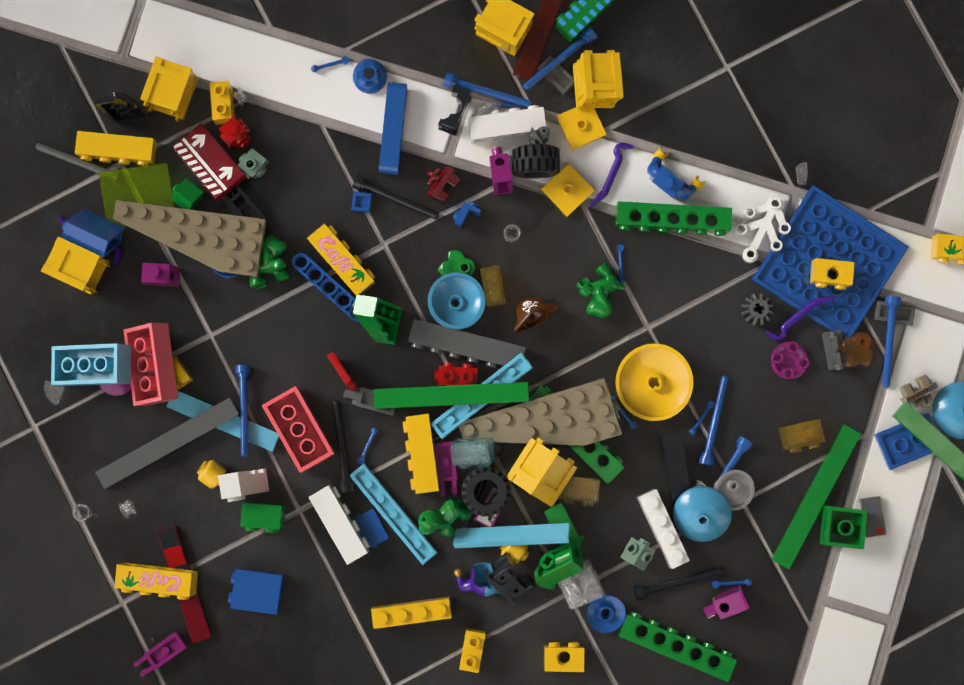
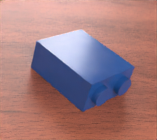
[62,209,125,257]
[228,568,285,615]

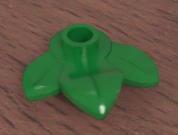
[438,250,475,276]

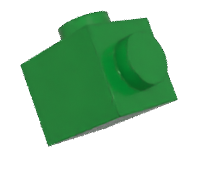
[171,179,204,210]

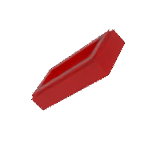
[327,352,356,391]

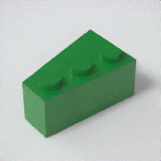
[353,295,403,345]

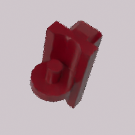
[427,167,460,201]

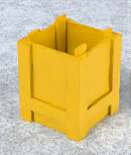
[474,0,535,57]
[573,50,624,109]
[140,56,199,121]
[41,237,110,295]
[506,438,577,507]

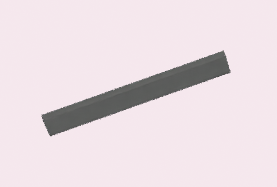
[95,397,240,489]

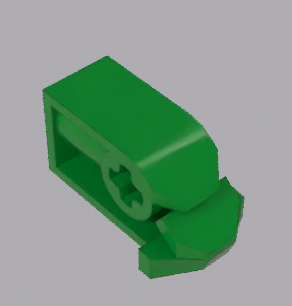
[543,502,584,548]
[534,541,584,589]

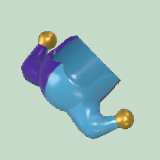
[454,562,518,597]

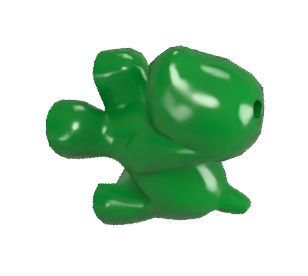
[249,235,289,289]
[576,261,625,319]
[418,499,471,538]

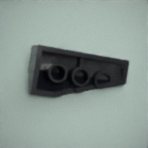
[94,92,151,123]

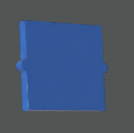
[351,508,389,549]

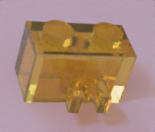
[778,419,825,453]

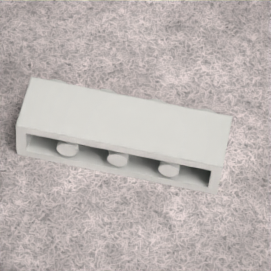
[468,105,546,144]
[308,485,370,565]
[637,489,690,569]

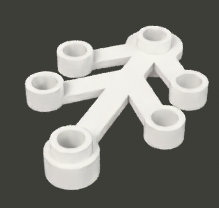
[735,195,791,263]

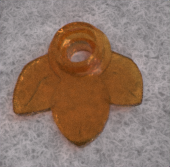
[839,332,873,367]

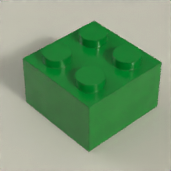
[240,502,287,533]
[819,505,868,550]

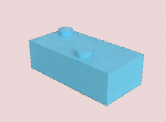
[51,343,131,386]

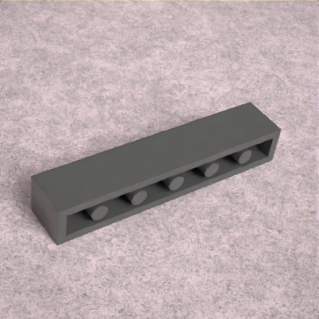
[408,319,526,368]

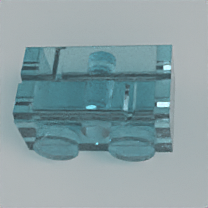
[450,438,495,469]

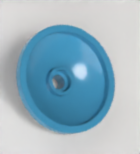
[428,272,485,330]
[932,382,964,439]
[673,486,732,542]

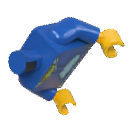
[647,146,706,201]

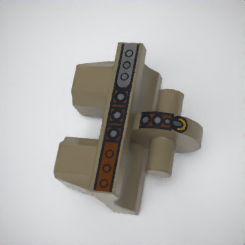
[900,375,938,409]

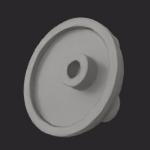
[714,470,755,510]

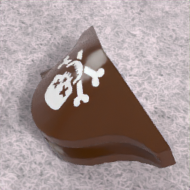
[514,297,558,334]

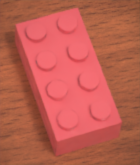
[124,323,178,406]
[262,386,336,473]

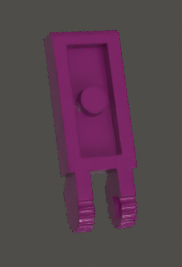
[434,441,458,497]
[133,630,188,677]

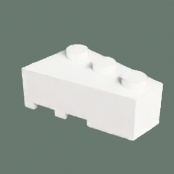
[218,468,269,502]

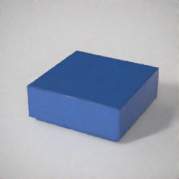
[351,192,373,213]

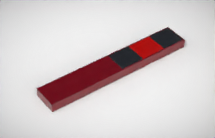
[157,526,212,643]

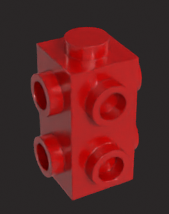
[219,116,252,151]
[434,363,478,386]

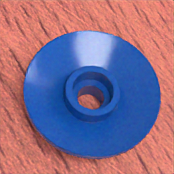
[587,595,626,633]

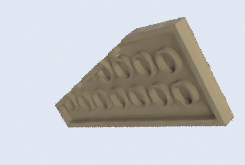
[113,200,267,277]
[459,378,622,445]

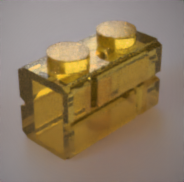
[480,265,506,308]
[559,477,600,506]

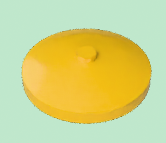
[616,343,693,421]

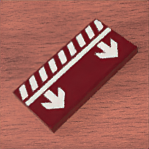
[172,123,247,201]

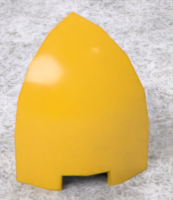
[173,355,194,391]

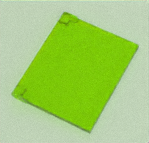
[99,163,174,227]

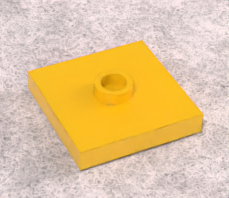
[556,107,607,151]
[541,164,595,217]

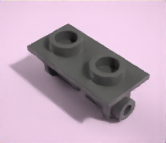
[529,126,550,144]
[821,329,848,370]

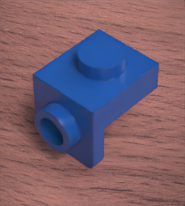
[453,202,481,228]

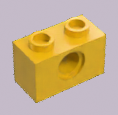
[210,81,235,125]
[810,258,855,290]
[459,628,486,673]
[544,642,584,672]

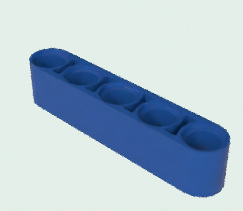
[379,82,407,175]
[292,253,360,323]

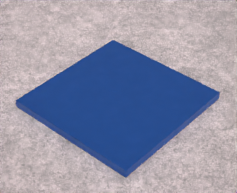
[751,185,909,342]

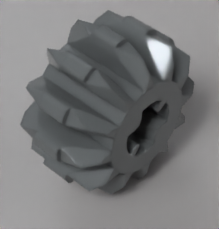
[741,294,774,326]

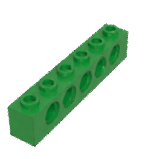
[615,201,732,236]
[529,386,624,484]
[617,612,737,682]

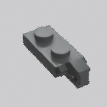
[343,387,395,416]

